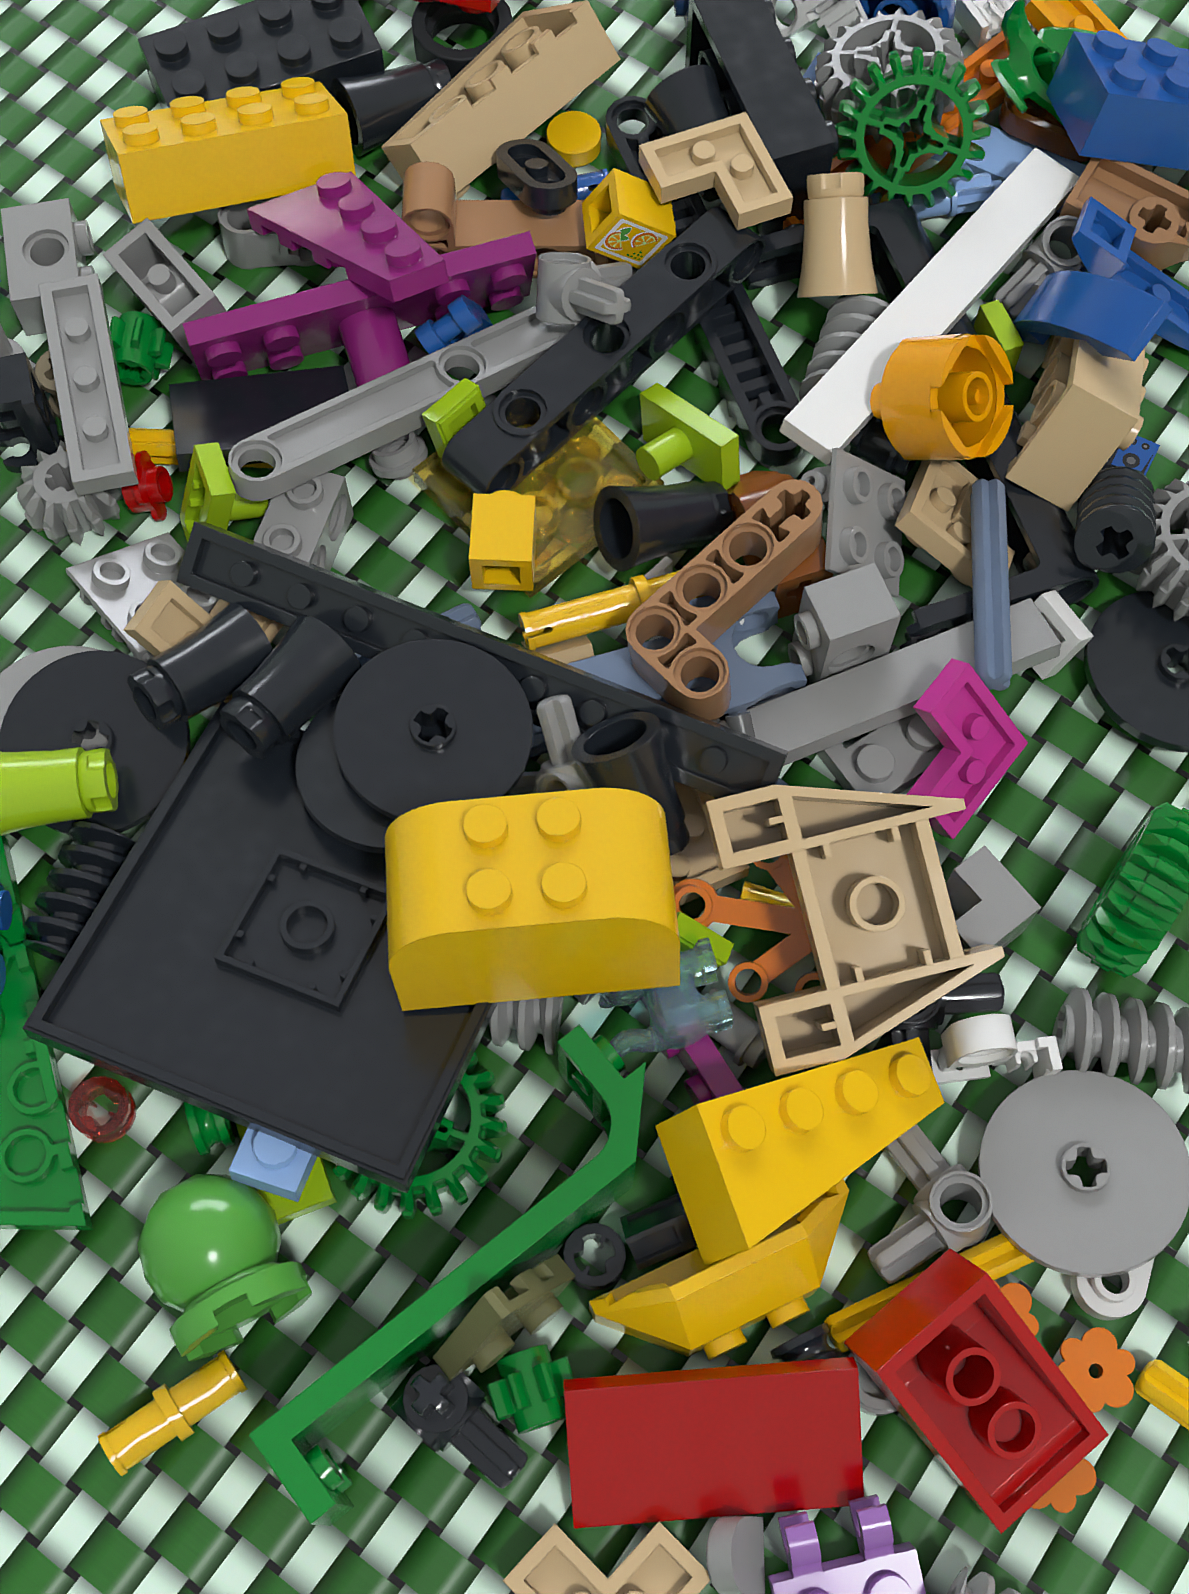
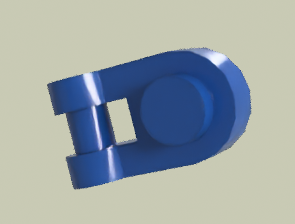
[415,295,493,354]

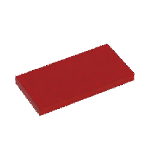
[563,1357,864,1529]

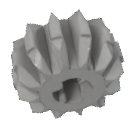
[16,440,123,546]

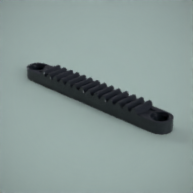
[605,96,804,467]

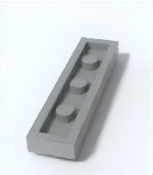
[38,273,139,496]

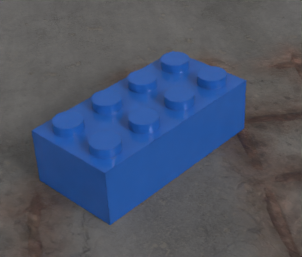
[1046,30,1189,171]

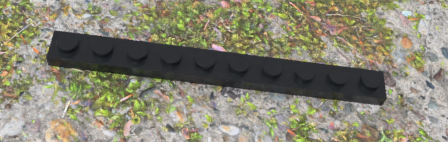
[176,522,789,798]

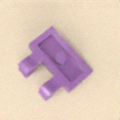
[768,1494,926,1594]

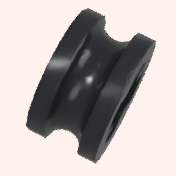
[563,1223,626,1291]
[770,1323,843,1362]

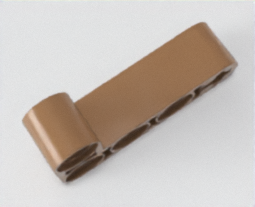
[401,161,619,278]
[625,479,823,720]

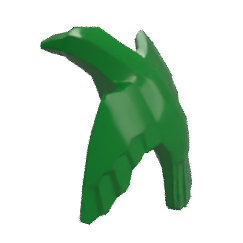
[991,0,1097,125]

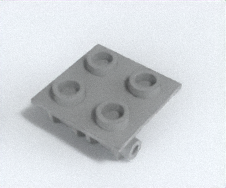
[801,448,907,597]
[66,532,219,663]

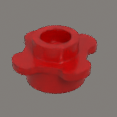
[121,450,173,522]

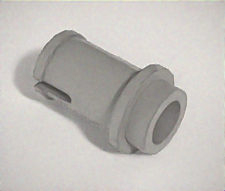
[693,988,766,1069]

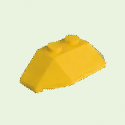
[589,1179,849,1361]

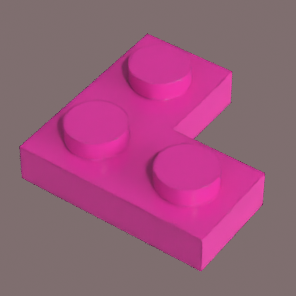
[906,658,1028,839]

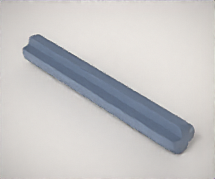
[970,478,1012,691]

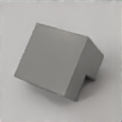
[946,845,1041,950]

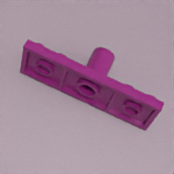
[182,231,537,387]

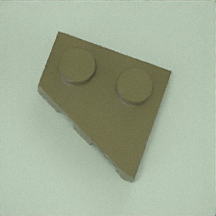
[433,1254,576,1381]

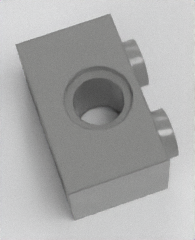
[1,198,95,336]
[102,218,227,363]
[788,562,901,685]

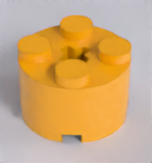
[870,333,1014,461]

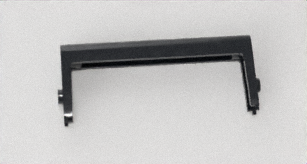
[744,198,1100,649]

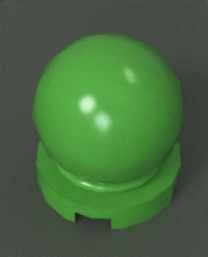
[137,1174,312,1361]

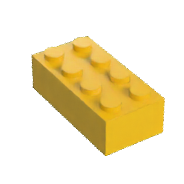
[100,77,356,224]

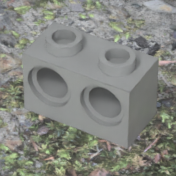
[253,472,354,571]

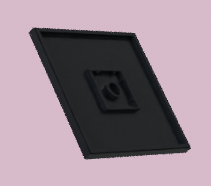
[23,701,498,1193]

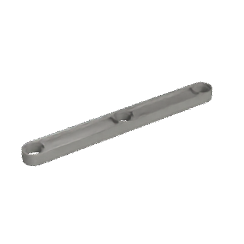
[228,267,639,501]

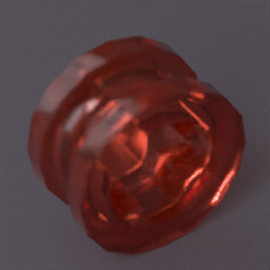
[68,1076,136,1143]

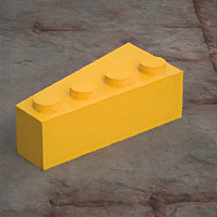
[655,1037,945,1266]

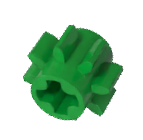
[110,311,174,385]
[487,1344,574,1434]

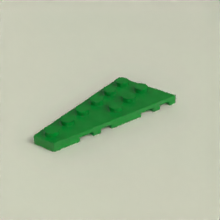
[0,836,93,1230]

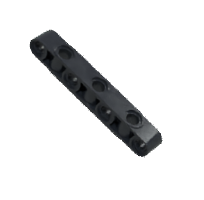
[441,206,766,494]

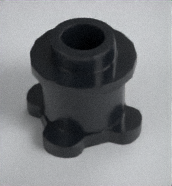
[849,416,916,476]

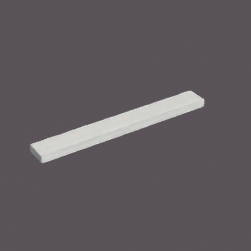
[780,147,1080,466]

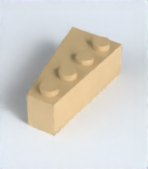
[381,0,621,200]
[1005,335,1149,512]

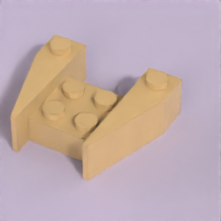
[703,785,1005,1076]

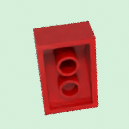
[843,1248,1109,1534]

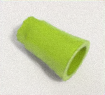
[0,747,119,836]

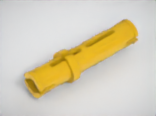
[518,570,706,651]

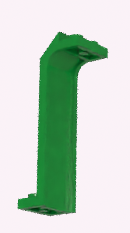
[249,1024,646,1526]

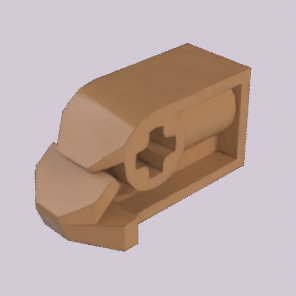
[1059,157,1189,270]

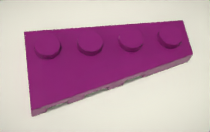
[247,171,449,303]

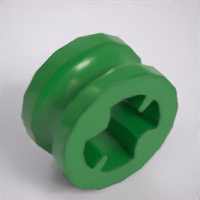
[184,1102,235,1156]

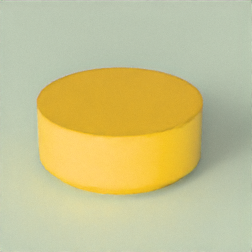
[547,111,601,167]

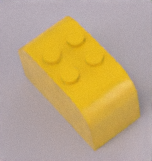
[385,788,680,1011]

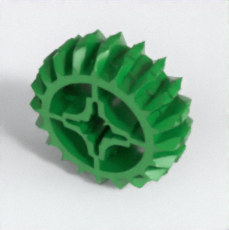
[835,47,991,208]
[1076,802,1189,978]
[333,1052,508,1219]

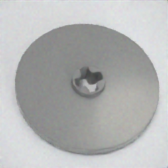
[978,1070,1189,1278]

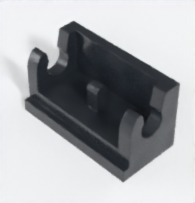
[0,352,61,473]

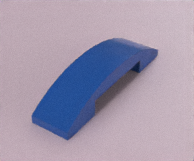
[1071,197,1189,350]
[1013,270,1173,362]

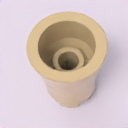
[797,172,878,298]

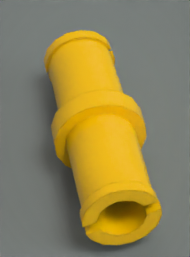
[97,1350,248,1476]

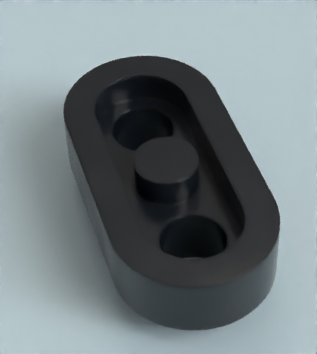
[496,139,578,216]

